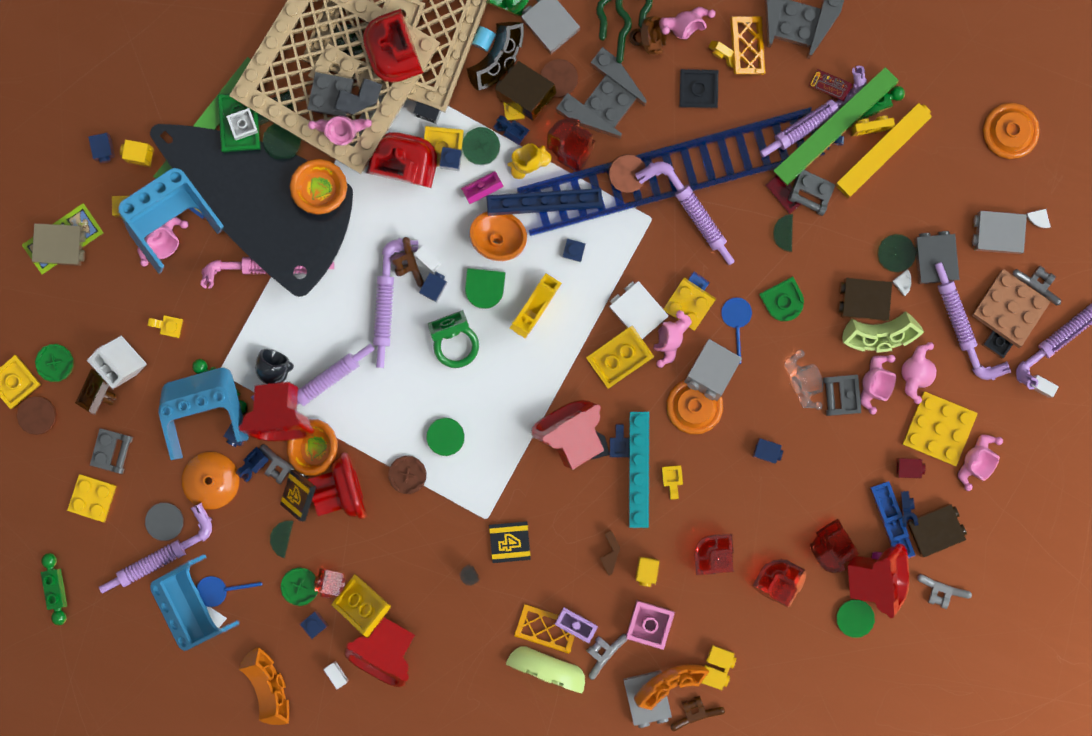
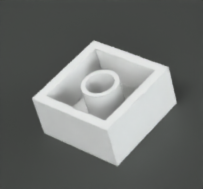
[227,108,258,141]
[414,246,441,272]
[1031,375,1059,398]
[324,661,349,689]

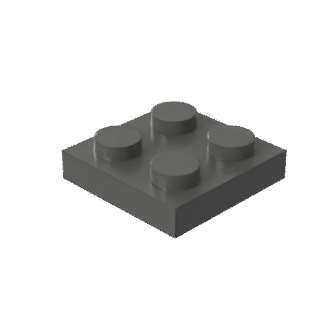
[307,72,354,116]

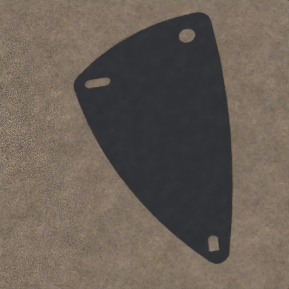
[150,124,353,297]

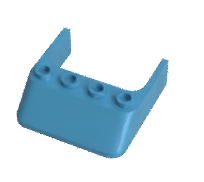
[118,168,224,274]
[158,368,249,460]
[150,554,239,651]

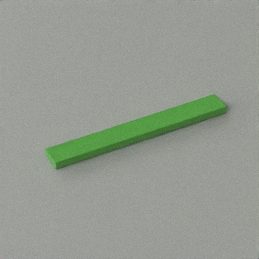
[153,57,251,179]
[774,67,899,185]

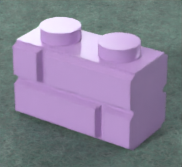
[554,607,598,643]

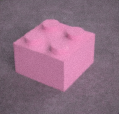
[626,600,675,650]

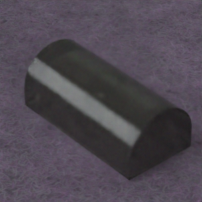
[460,563,480,585]

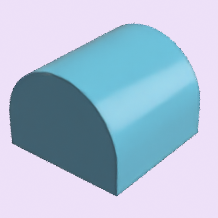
[472,26,496,52]

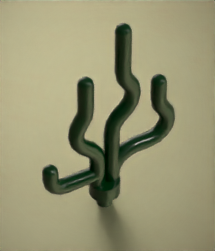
[596,0,653,64]

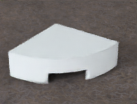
[1026,209,1051,228]
[892,269,911,296]

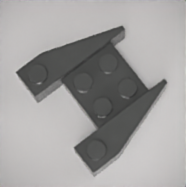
[765,0,844,59]
[556,47,647,139]

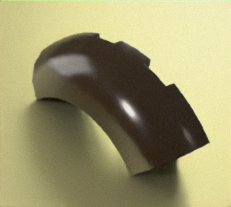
[467,22,524,90]

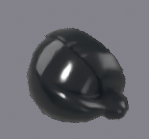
[255,349,294,384]

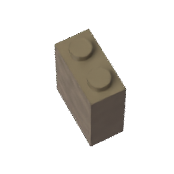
[32,223,86,266]

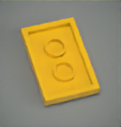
[586,325,654,389]
[331,574,391,637]

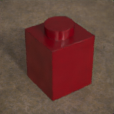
[896,458,926,478]

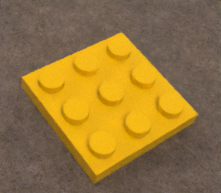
[902,391,978,466]

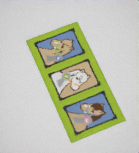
[22,203,103,274]

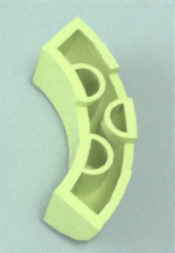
[842,311,924,353]
[506,646,585,693]

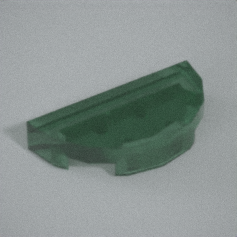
[773,214,793,252]
[270,521,294,558]

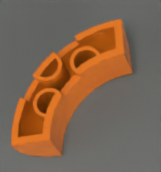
[239,648,289,725]
[634,664,709,710]

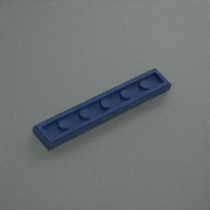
[486,188,603,216]

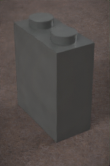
[914,231,960,284]

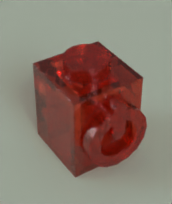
[314,569,345,599]

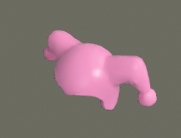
[659,7,715,39]
[308,115,372,146]
[137,217,188,266]
[653,310,692,368]
[902,342,936,404]
[860,355,896,415]
[958,435,1003,491]

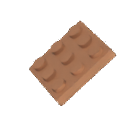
[972,269,1051,348]

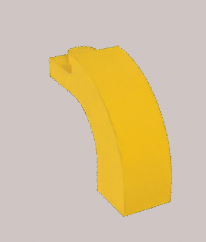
[510,273,562,339]

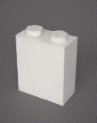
[609,281,668,339]
[87,336,147,389]

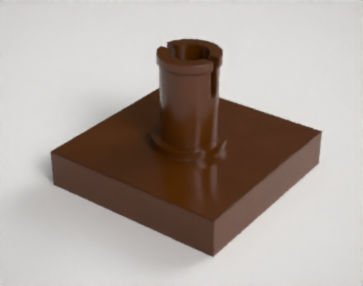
[75,369,116,414]

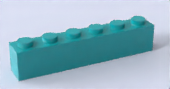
[629,412,649,528]

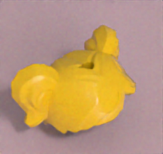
[507,143,551,179]

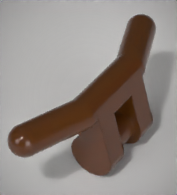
[390,237,424,287]
[670,696,725,732]

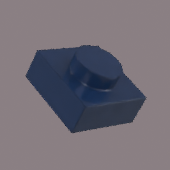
[562,239,586,262]

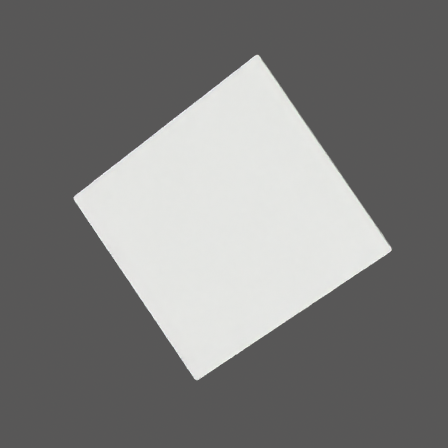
[221,94,652,519]

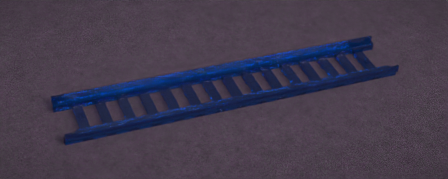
[517,107,825,237]

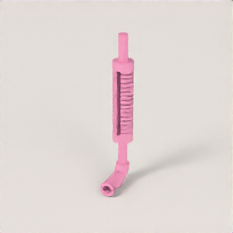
[201,257,334,289]

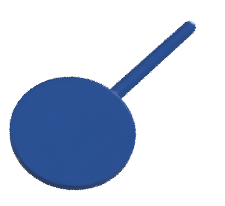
[721,298,752,364]
[197,576,263,607]

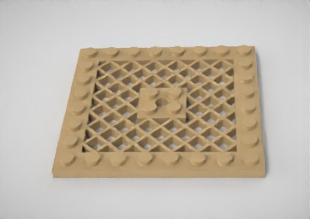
[229,0,440,174]
[302,0,487,113]

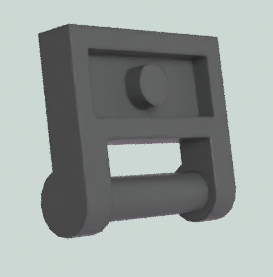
[788,170,835,216]
[823,375,861,416]
[90,428,133,474]

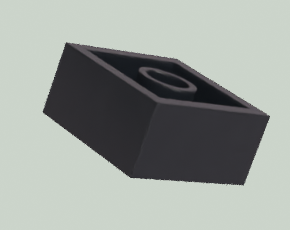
[413,102,441,124]
[982,330,1013,359]

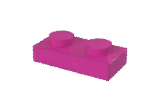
[461,171,504,204]

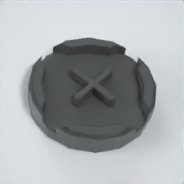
[145,503,184,541]

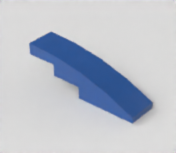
[871,481,916,559]

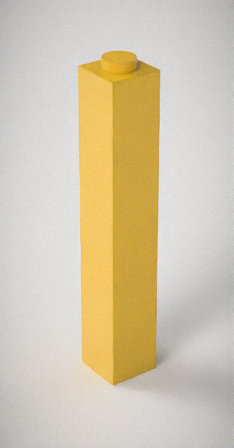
[835,103,932,198]

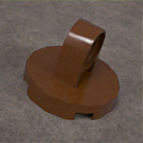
[629,16,667,55]

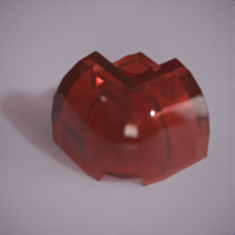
[547,118,596,172]
[810,519,859,573]
[694,534,734,575]
[753,559,806,608]

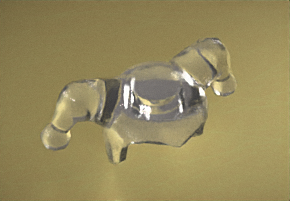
[785,350,823,410]

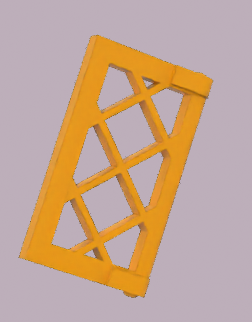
[730,16,766,75]
[514,604,575,654]

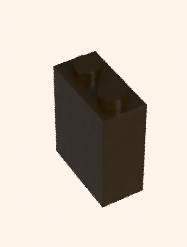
[495,61,557,121]
[838,278,892,321]
[907,504,967,558]

